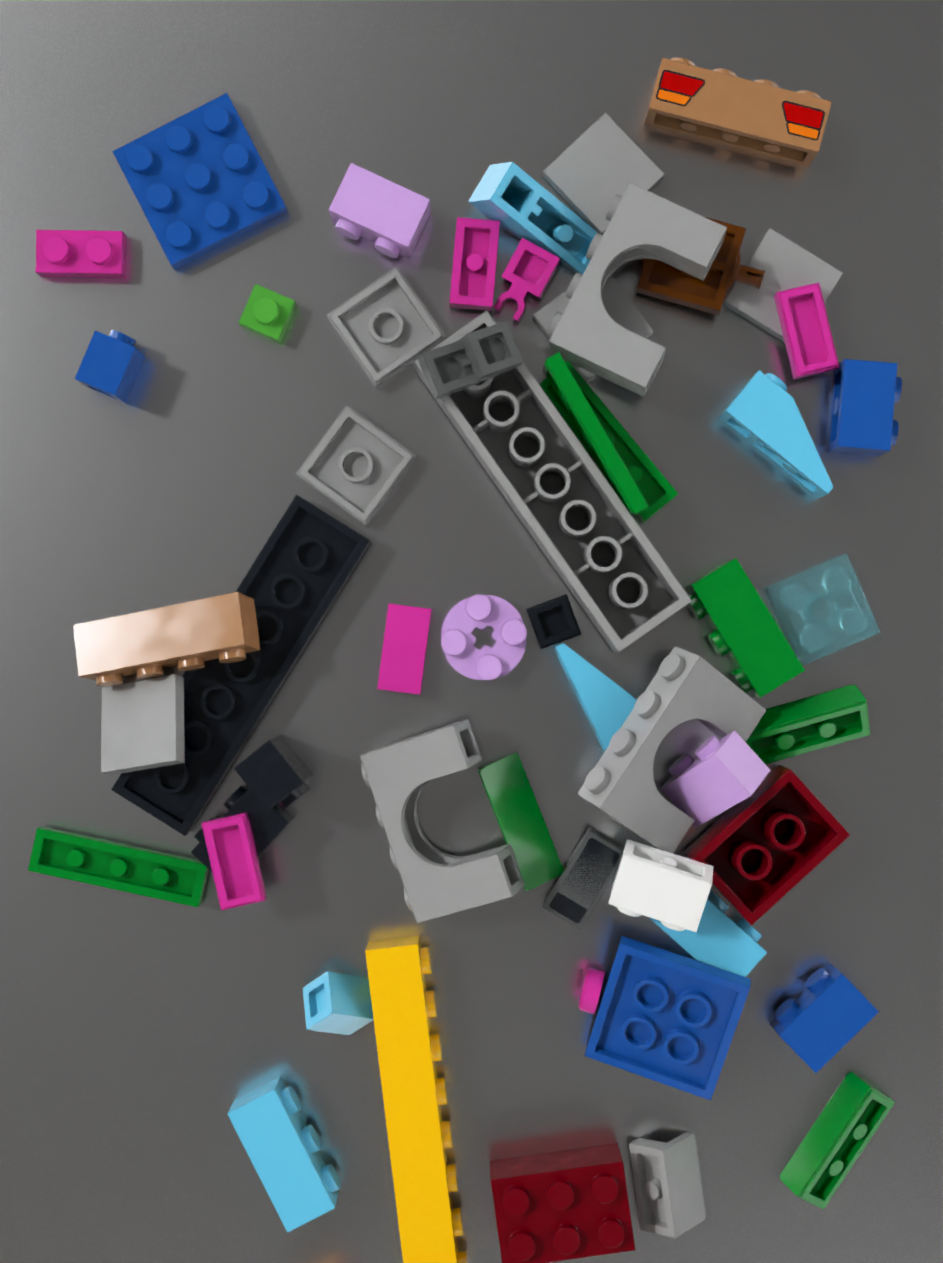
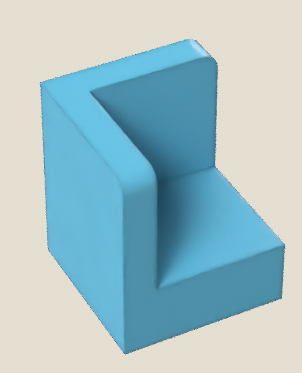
[303,971,374,1035]

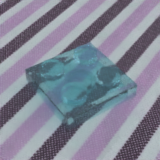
[764,553,881,666]

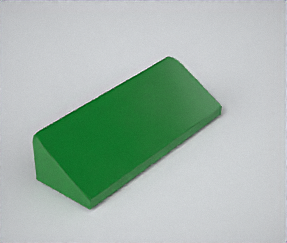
[746,685,871,765]
[477,752,564,892]
[780,1072,895,1209]

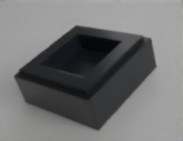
[526,594,581,649]

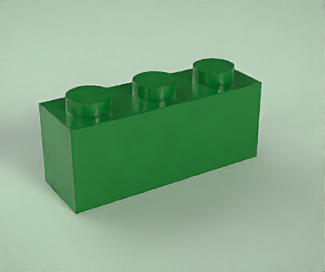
[685,558,805,698]

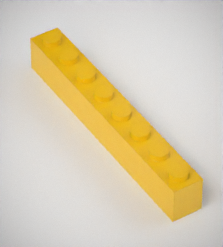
[365,935,468,1263]

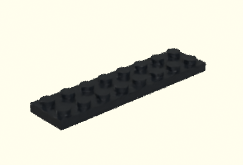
[111,494,371,836]

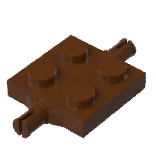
[637,216,765,315]

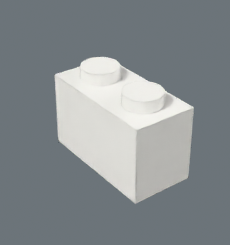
[608,839,714,932]

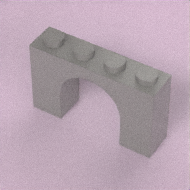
[546,183,727,397]
[577,646,766,853]
[360,719,525,923]

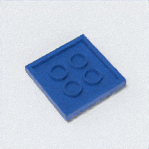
[112,93,288,270]
[584,936,751,1100]

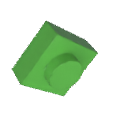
[238,284,297,344]

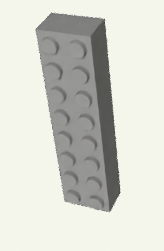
[414,311,692,652]

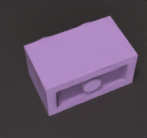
[329,163,431,259]
[661,730,770,828]

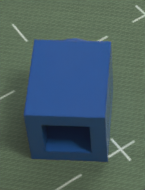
[75,330,146,403]

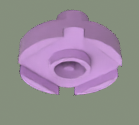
[441,594,527,680]

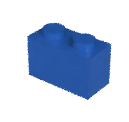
[827,359,902,457]
[770,964,879,1073]

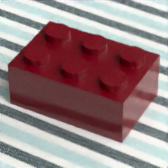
[684,765,850,926]
[490,1143,635,1263]

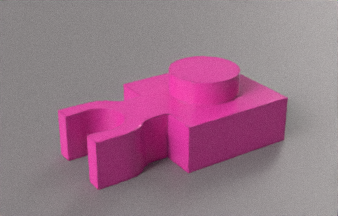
[493,238,561,323]

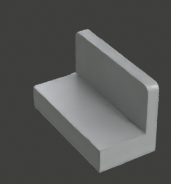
[629,1133,706,1239]

